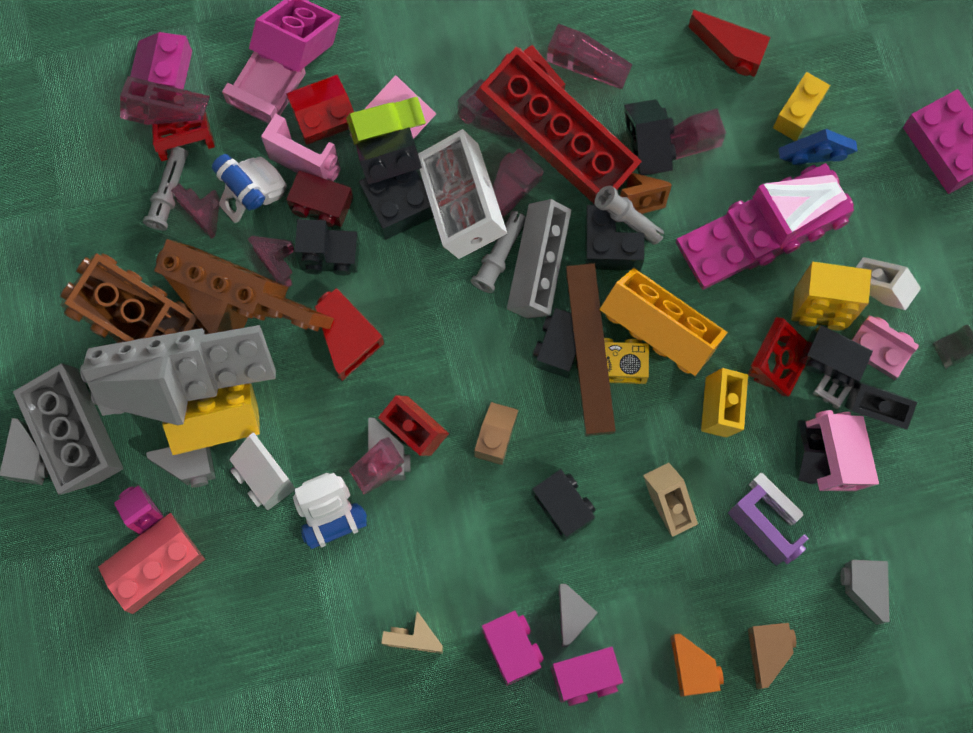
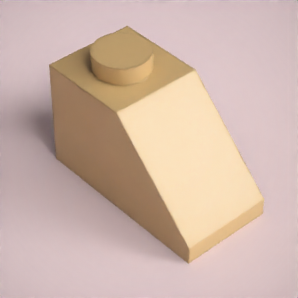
[643,463,698,537]

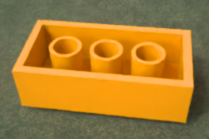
[599,268,728,376]

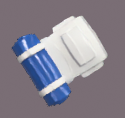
[212,154,287,223]
[293,473,367,549]

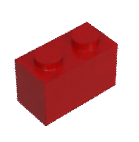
[378,395,449,456]

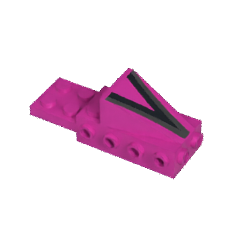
[675,163,854,290]

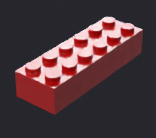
[474,46,642,204]

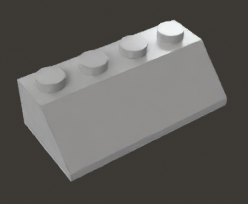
[13,363,124,495]

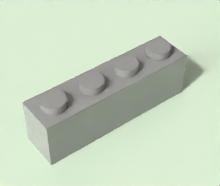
[507,199,571,319]

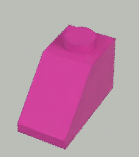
[114,485,164,535]

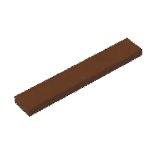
[566,263,616,436]

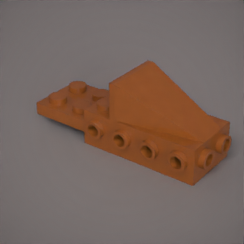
[154,239,334,334]
[60,253,210,343]

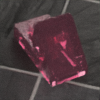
[171,183,220,239]
[248,236,295,287]
[349,437,404,494]

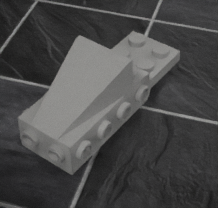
[80,325,276,425]

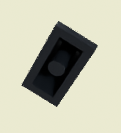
[795,420,830,484]

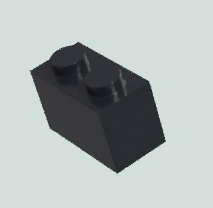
[356,127,422,185]
[532,308,576,378]
[799,325,873,387]
[845,382,918,430]
[531,469,596,541]

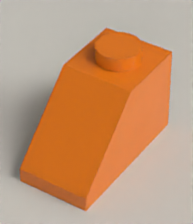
[671,634,724,697]

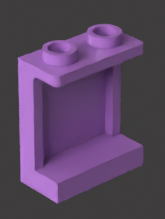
[728,484,809,565]

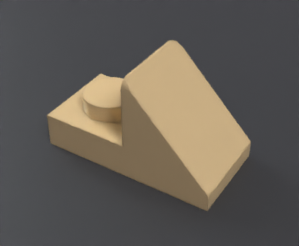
[381,612,443,654]

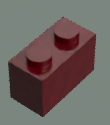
[287,170,353,227]

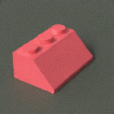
[98,513,205,614]

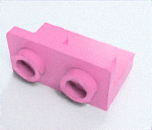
[852,315,919,380]

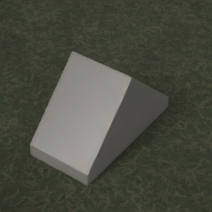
[559,584,598,647]

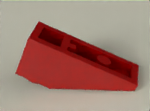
[688,9,771,77]

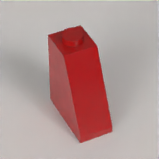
[315,288,384,381]

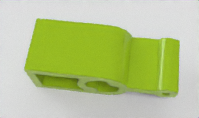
[346,96,426,145]

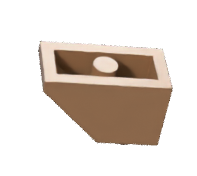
[474,402,519,465]
[748,623,797,689]

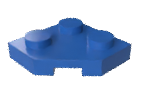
[778,129,858,165]

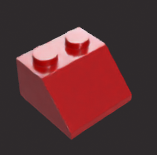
[286,75,354,145]

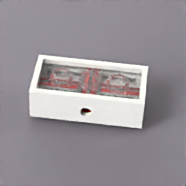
[418,129,508,259]

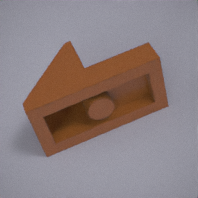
[620,173,672,214]

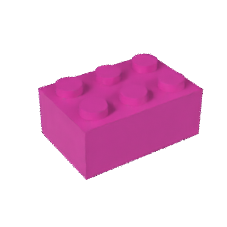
[249,0,341,72]
[903,89,973,194]

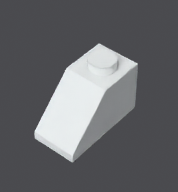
[856,257,921,310]

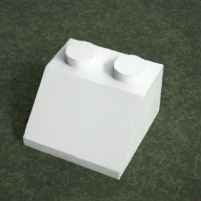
[229,432,296,510]

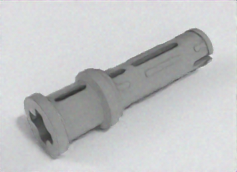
[143,147,188,231]
[595,186,664,245]
[471,211,526,293]

